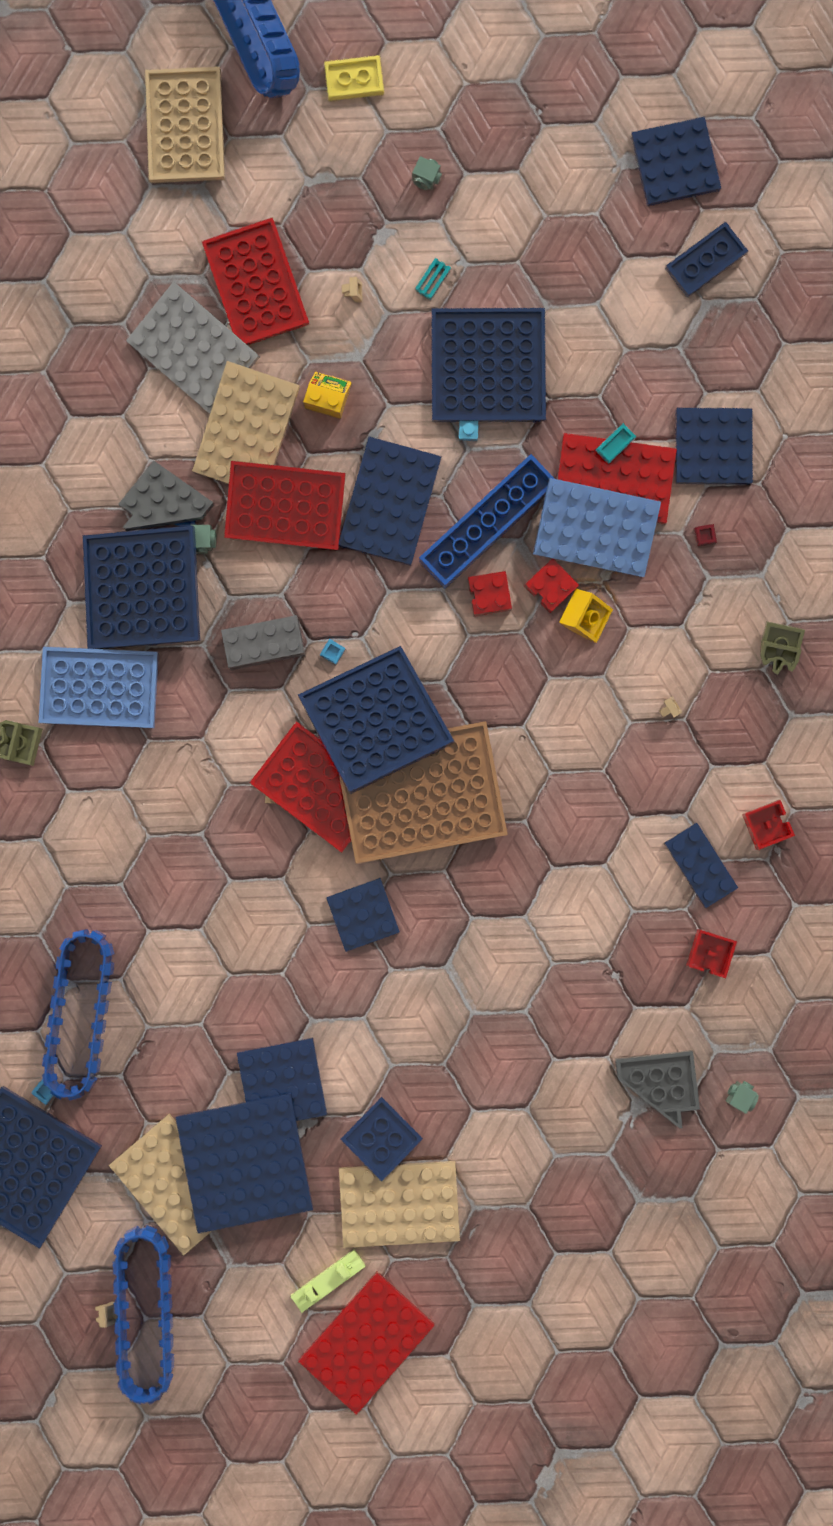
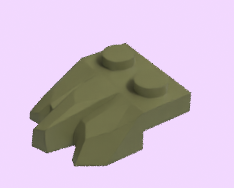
[760,621,805,675]
[0,720,43,766]

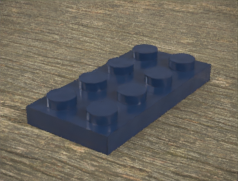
[665,221,748,298]
[664,823,738,908]

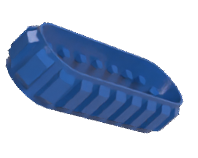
[214,0,300,98]
[42,929,115,1101]
[113,1226,174,1404]

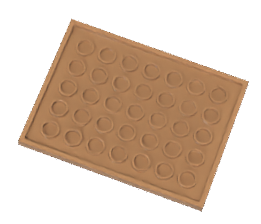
[339,721,508,864]

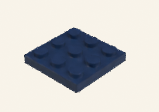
[326,878,400,952]
[341,1097,423,1182]

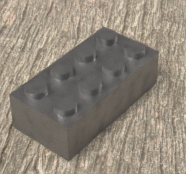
[221,615,306,670]

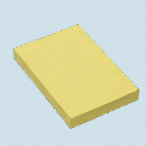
[324,55,384,101]

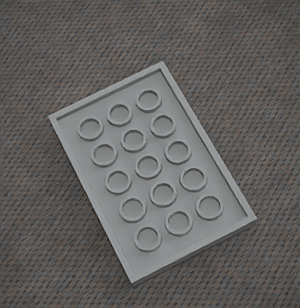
[126,281,260,414]

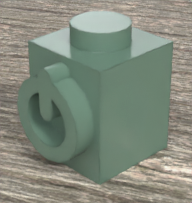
[412,156,442,190]
[191,525,217,554]
[726,1081,759,1113]

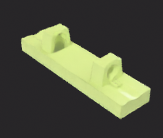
[290,1249,365,1313]

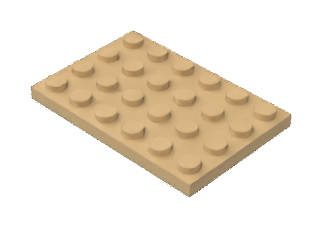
[145,67,225,183]
[192,361,300,484]
[109,1113,212,1256]
[339,1161,460,1248]

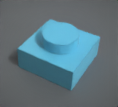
[459,421,478,441]

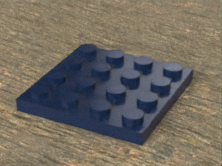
[631,116,721,207]
[676,408,753,485]
[237,1037,327,1121]

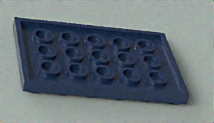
[339,436,442,566]

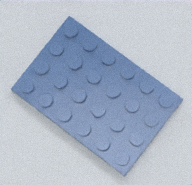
[533,478,661,577]
[38,647,159,728]

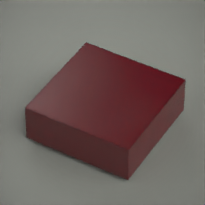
[694,524,717,547]

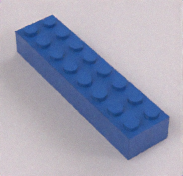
[419,454,555,589]

